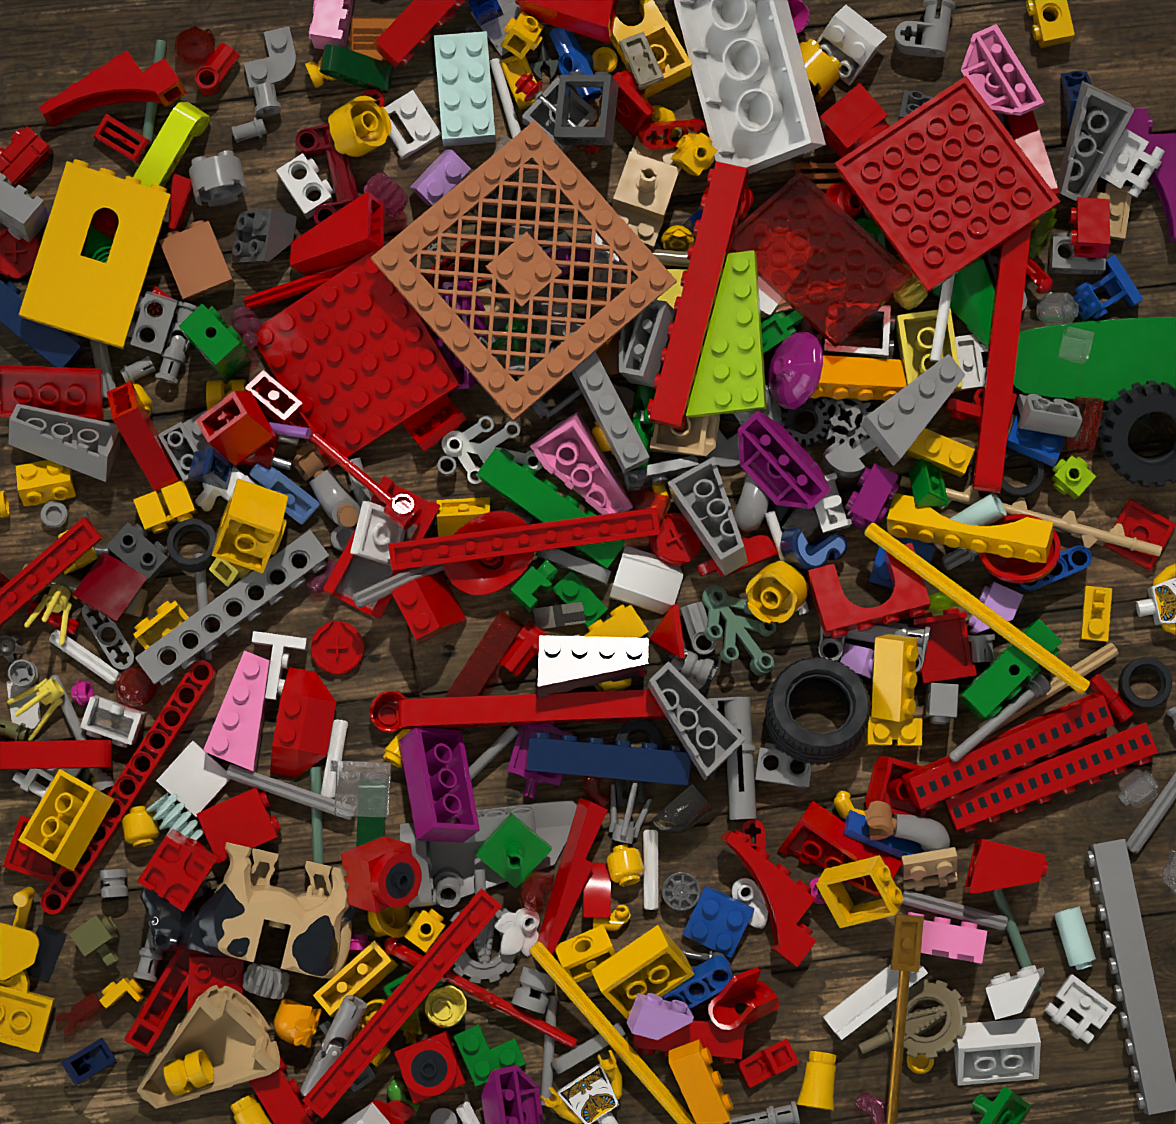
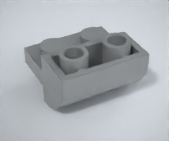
[1017,394,1083,438]
[158,410,228,482]
[820,435,878,479]

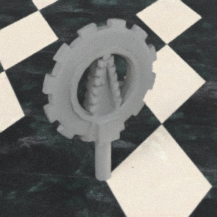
[445,869,521,983]

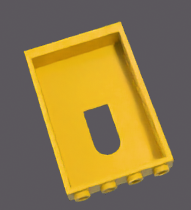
[19,159,171,349]

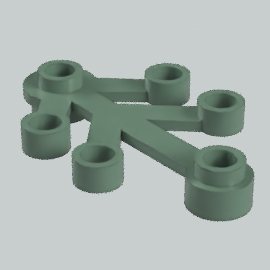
[702,585,776,676]

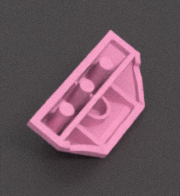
[961,24,1044,116]

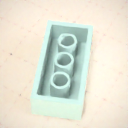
[434,31,496,147]

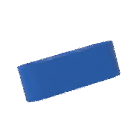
[1015,546,1092,592]
[661,956,733,1009]

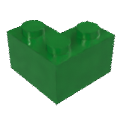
[454,1023,526,1086]

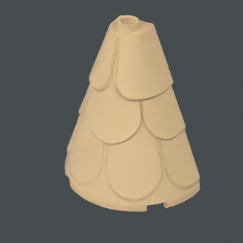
[137,985,280,1109]

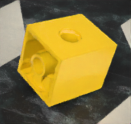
[212,478,288,573]

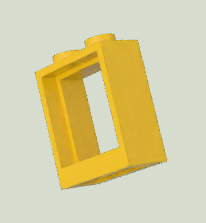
[816,855,904,928]

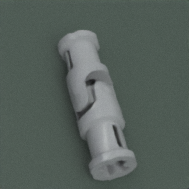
[155,301,198,385]

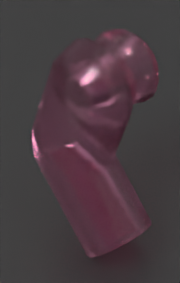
[306,560,337,593]
[855,1093,886,1124]

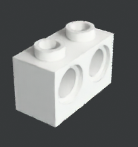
[276,153,334,219]

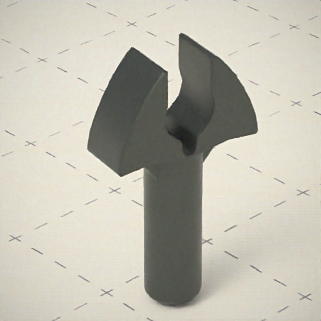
[530,31,559,81]

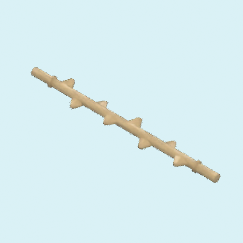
[900,476,1162,557]

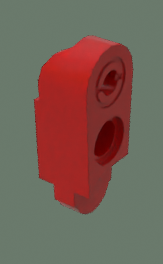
[697,535,778,577]

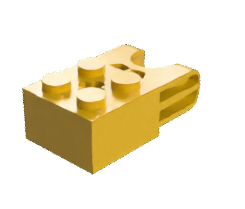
[611,0,692,98]

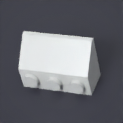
[954,1018,1041,1086]

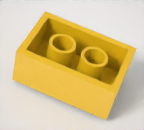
[18,769,115,871]
[591,925,695,1020]

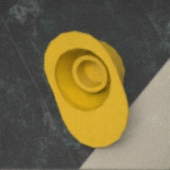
[367,904,410,938]

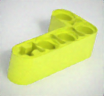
[133,102,211,188]

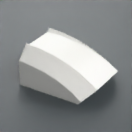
[609,546,683,615]

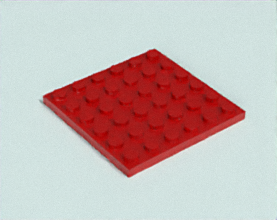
[834,76,1060,293]
[250,250,463,469]

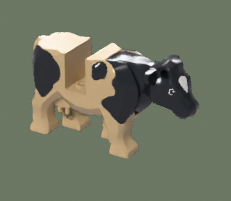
[140,842,357,979]

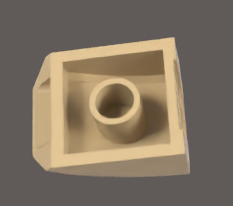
[650,415,720,456]

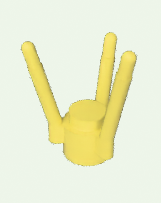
[24,584,72,646]
[7,677,65,741]

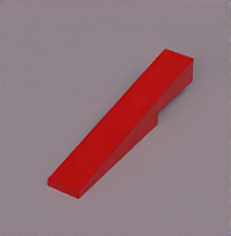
[537,798,608,954]

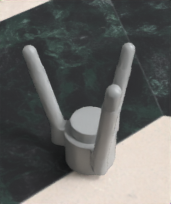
[609,783,652,844]

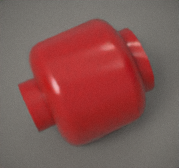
[824,183,863,218]

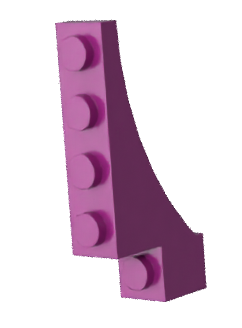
[1118,108,1176,243]

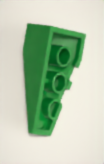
[930,257,995,349]

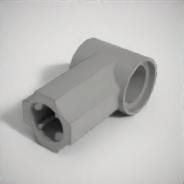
[680,601,716,656]

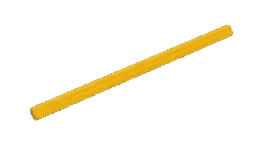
[864,523,1090,694]
[529,941,696,1124]

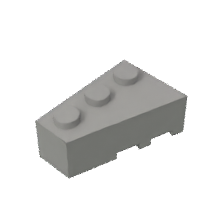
[619,293,677,387]

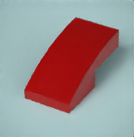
[583,863,611,918]
[735,1038,799,1088]

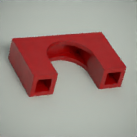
[807,543,931,639]

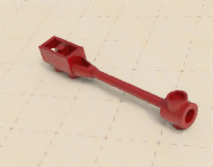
[245,370,422,530]

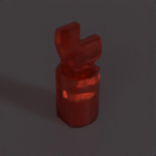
[55,992,104,1033]

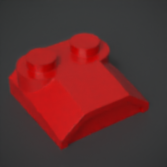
[599,70,655,138]

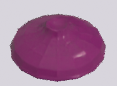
[768,332,823,409]

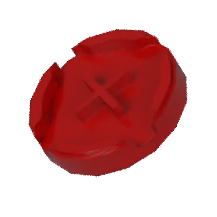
[0,227,41,279]
[649,513,702,566]
[311,621,365,675]

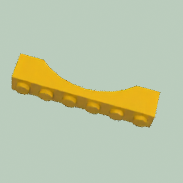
[887,493,1053,563]

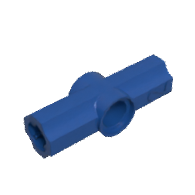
[549,27,603,103]

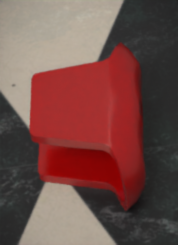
[708,967,779,1030]

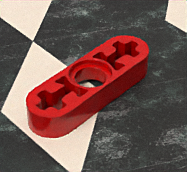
[638,119,710,150]

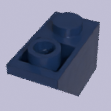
[1061,71,1092,128]

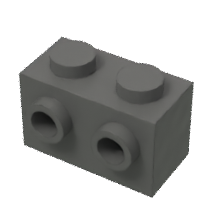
[106,522,171,584]

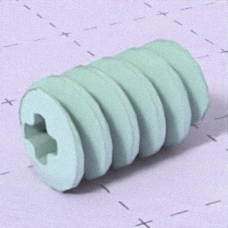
[146,792,204,840]

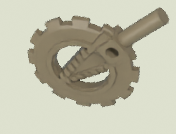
[859,979,968,1059]

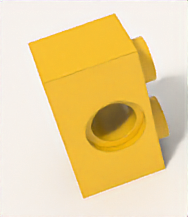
[1026,0,1075,48]
[555,925,616,983]

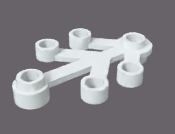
[442,415,543,484]

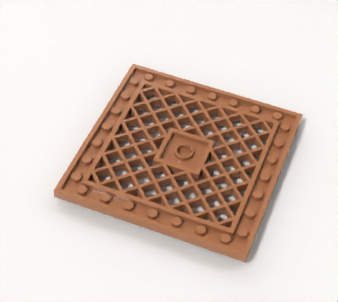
[371,120,677,421]

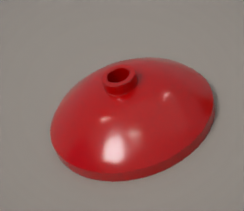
[979,514,1061,583]

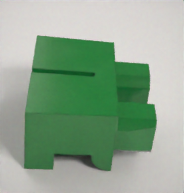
[510,560,558,614]

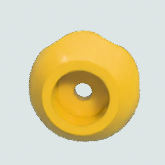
[661,225,694,252]

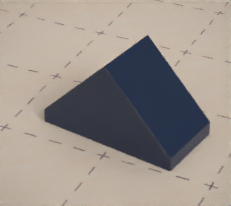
[188,448,234,490]
[61,1037,117,1086]

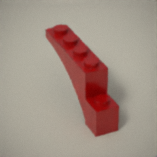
[38,51,187,128]
[720,830,817,967]
[124,948,207,1055]

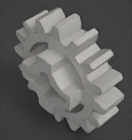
[815,397,871,443]

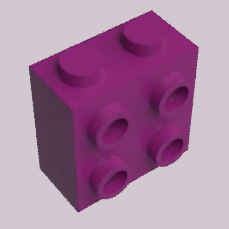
[844,463,900,530]

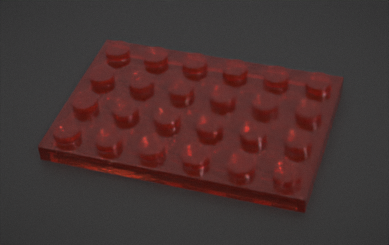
[731,171,913,348]

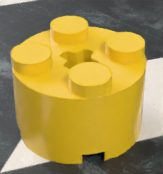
[799,39,841,103]
[328,96,391,157]
[746,560,809,623]

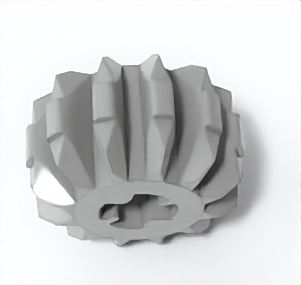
[243,963,290,1000]

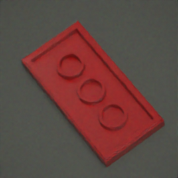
[0,365,104,421]

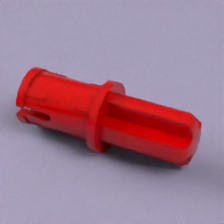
[1089,674,1134,723]

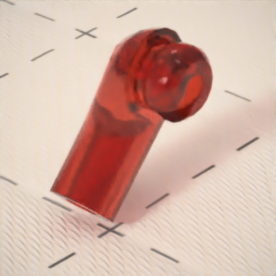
[583,776,611,808]

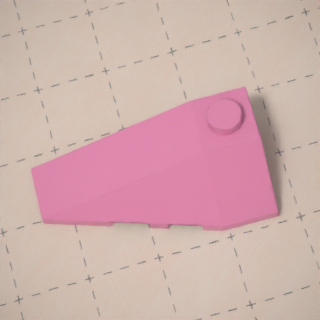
[530,412,633,515]

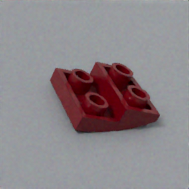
[72,552,148,624]

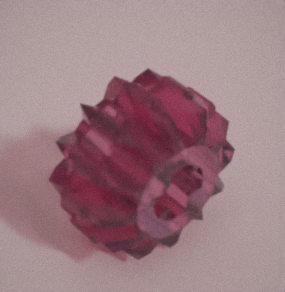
[364,173,408,217]

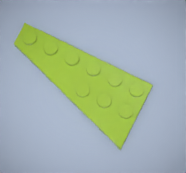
[686,250,767,418]

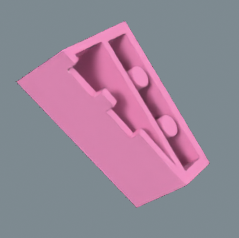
[908,912,987,964]

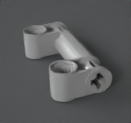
[819,622,930,675]

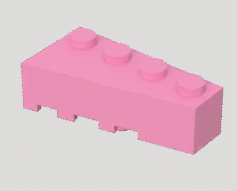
[309,0,354,50]
[203,651,270,772]

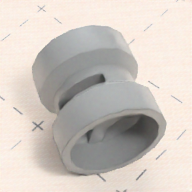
[680,650,714,685]
[8,660,39,688]
[100,869,128,898]

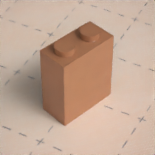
[159,220,235,303]

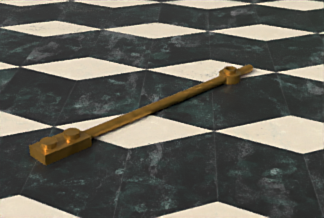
[886,914,924,1124]

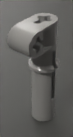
[895,0,956,58]
[707,697,757,820]

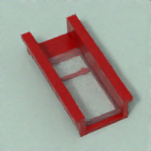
[323,476,441,619]

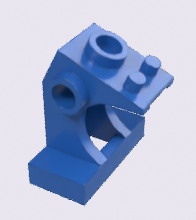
[1070,255,1143,321]

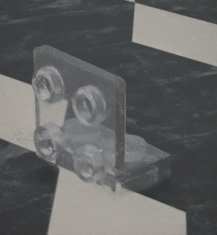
[330,760,391,817]

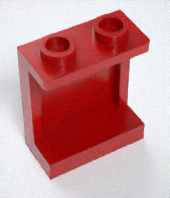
[910,608,977,685]
[196,787,282,864]

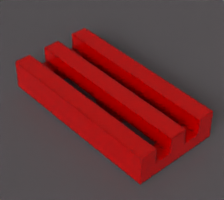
[93,114,151,164]

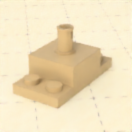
[612,136,682,250]

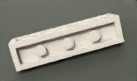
[823,964,928,1040]

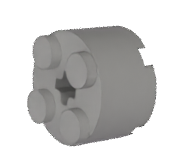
[189,150,248,207]

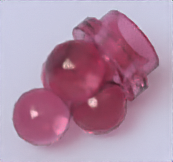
[230,307,261,348]

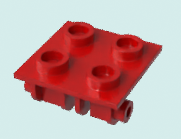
[187,957,244,1012]

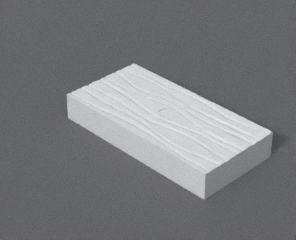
[674,0,826,174]

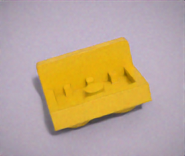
[16,460,76,506]
[133,601,189,655]

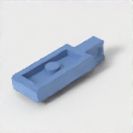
[250,462,320,525]

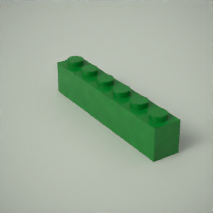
[475,448,626,569]

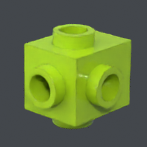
[1051,456,1096,499]

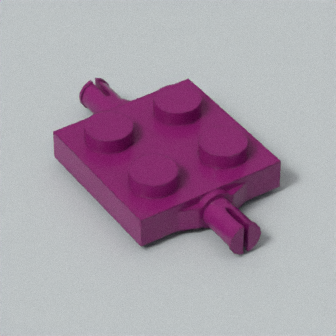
[507,724,573,799]

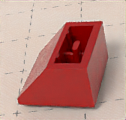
[195,391,276,465]

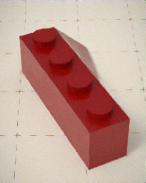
[778,801,902,897]

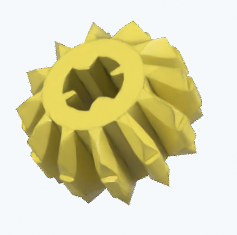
[884,263,928,310]

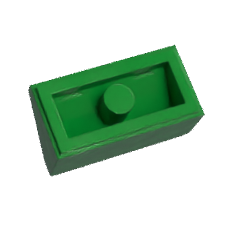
[909,459,949,507]

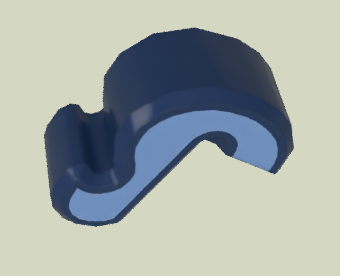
[780,528,847,572]

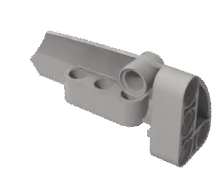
[400,799,577,908]

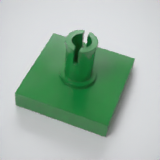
[475,813,552,888]
[972,1086,1031,1124]

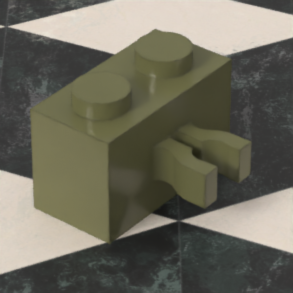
[69,914,120,966]

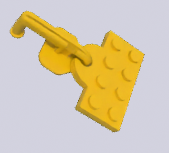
[0,887,55,1053]

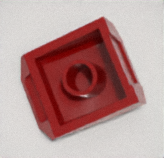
[865,756,932,818]

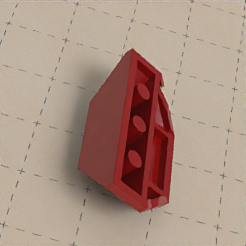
[270,667,337,778]

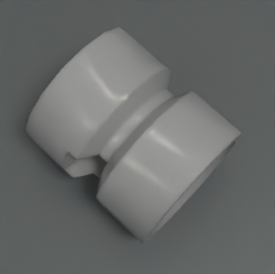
[511,966,555,1014]

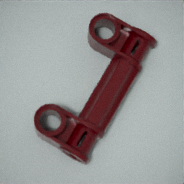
[295,122,359,226]

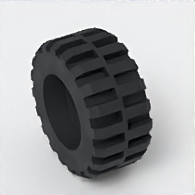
[1098,381,1176,488]

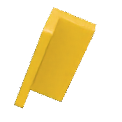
[437,497,491,537]

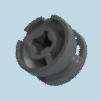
[662,872,700,911]

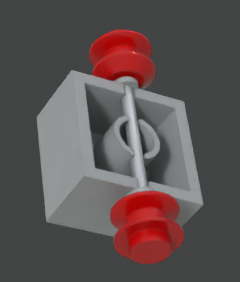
[515,73,603,156]

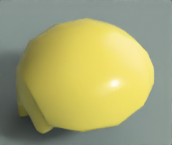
[425,985,467,1028]

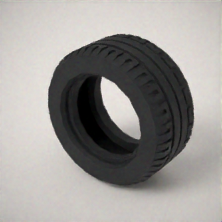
[765,657,871,765]

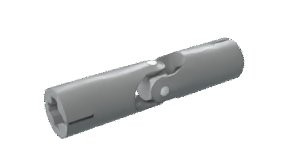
[300,995,367,1096]

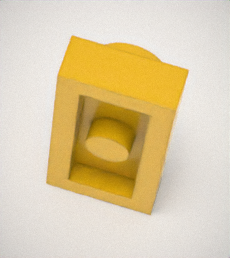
[1080,586,1112,642]

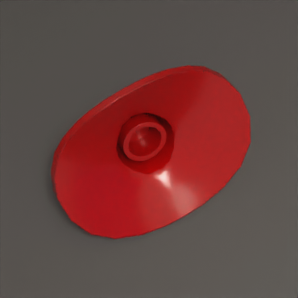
[443,510,535,596]

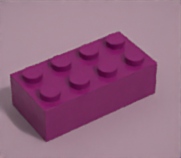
[399,727,480,843]

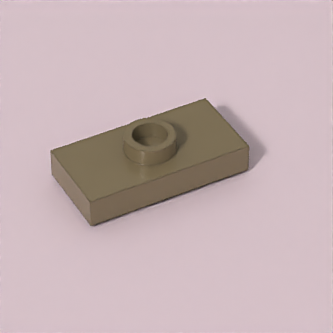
[619,31,664,91]

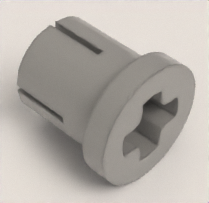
[254,83,282,117]
[968,634,995,662]

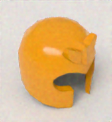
[274,998,322,1048]

